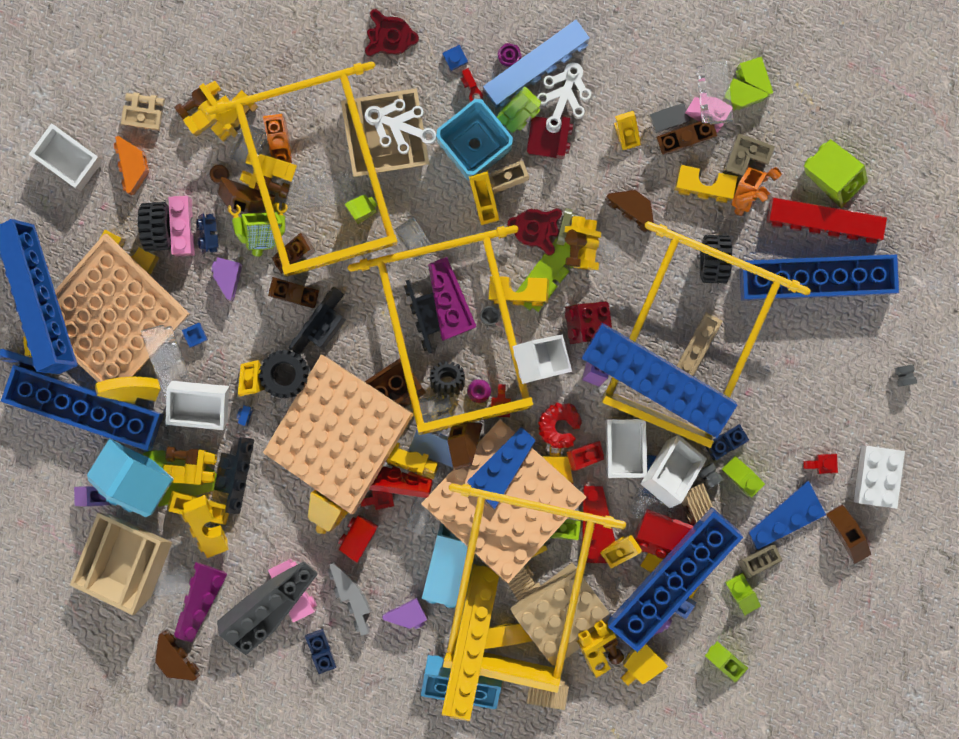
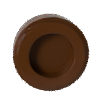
[210,165,230,184]

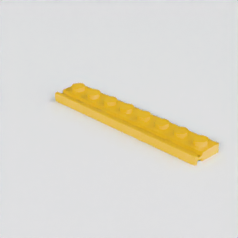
[442,564,499,721]

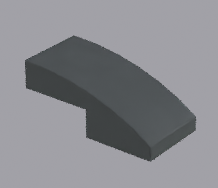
[649,103,691,133]

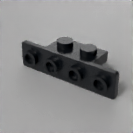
[404,279,440,354]
[289,287,346,355]
[214,437,254,514]

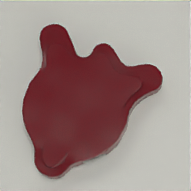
[365,9,419,57]
[507,208,562,256]

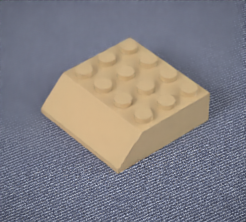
[341,88,430,177]
[70,513,172,615]
[510,562,612,667]

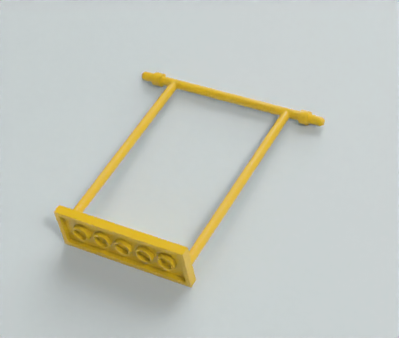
[205,61,397,277]
[602,221,811,448]
[348,225,533,435]
[443,484,626,693]

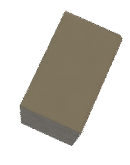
[723,133,775,177]

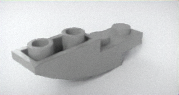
[328,562,371,636]

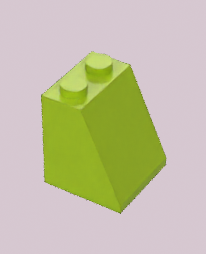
[804,139,868,208]

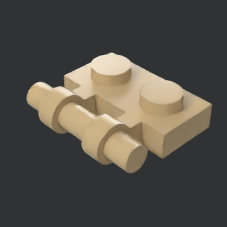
[121,92,165,131]

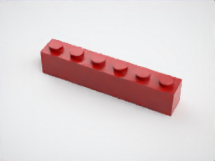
[766,198,887,244]

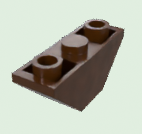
[656,118,717,155]
[218,177,276,214]
[605,190,654,233]
[272,233,315,274]
[268,277,319,309]
[447,422,483,470]
[826,504,872,564]
[155,630,200,681]

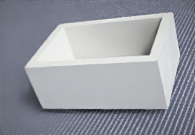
[29,123,103,191]
[513,334,572,384]
[166,381,229,430]
[605,419,647,478]
[641,435,707,508]
[854,445,905,509]

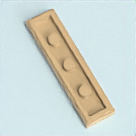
[676,312,723,376]

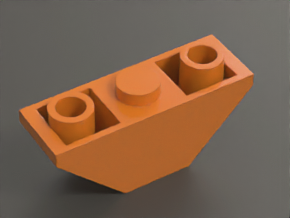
[263,114,292,163]
[114,136,149,195]

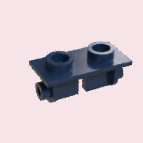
[196,213,219,254]

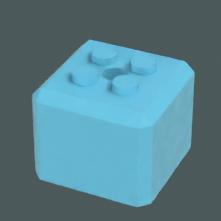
[436,99,513,180]
[87,439,174,517]

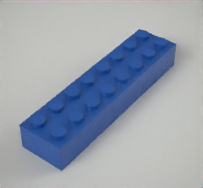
[0,219,78,374]
[739,254,899,301]
[582,323,738,438]
[0,365,164,451]
[608,507,743,653]

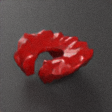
[538,402,582,449]

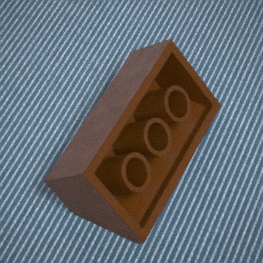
[365,358,426,408]

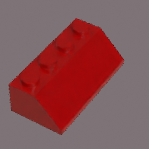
[634,509,694,559]

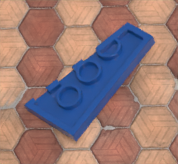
[467,427,535,510]
[748,480,826,550]

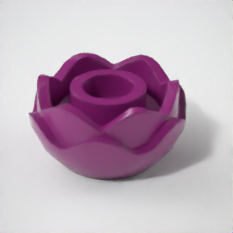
[497,43,522,67]
[467,379,491,403]

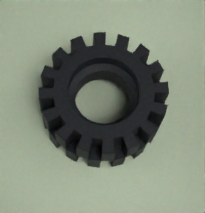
[430,361,465,398]

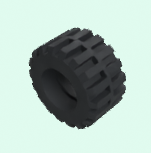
[138,202,171,251]
[699,235,732,284]
[259,350,309,398]

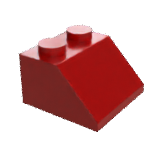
[338,515,379,562]

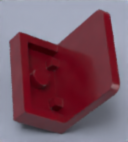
[527,116,573,159]
[565,301,612,345]

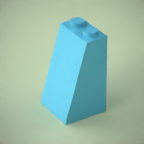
[422,523,468,608]

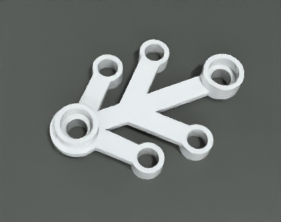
[537,63,591,133]
[365,99,436,154]

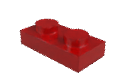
[567,441,605,471]

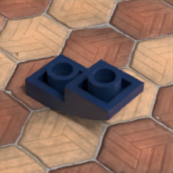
[705,424,749,461]
[305,629,337,674]

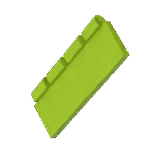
[516,237,572,312]

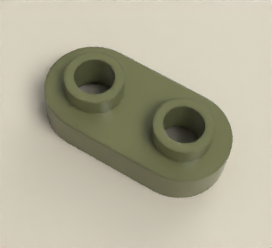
[556,208,576,246]

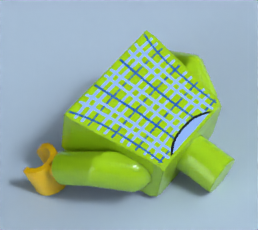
[228,202,288,257]

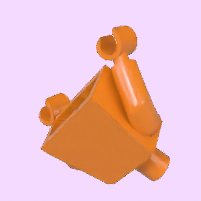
[731,167,782,216]

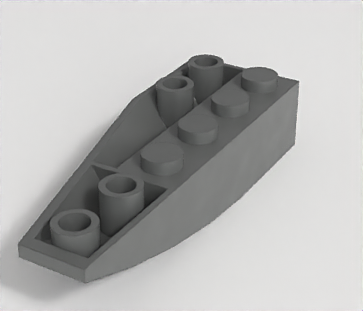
[217,562,318,655]

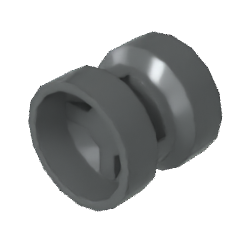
[480,306,500,326]
[895,365,917,387]
[698,463,723,489]

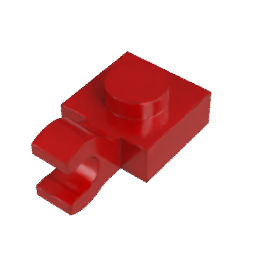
[460,68,483,102]
[491,384,511,418]
[803,454,838,474]
[361,491,394,510]

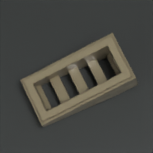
[738,544,783,578]

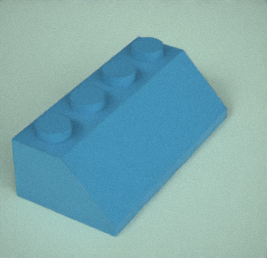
[421,655,502,709]

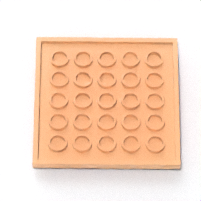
[55,234,190,382]
[263,355,414,514]
[421,419,586,584]

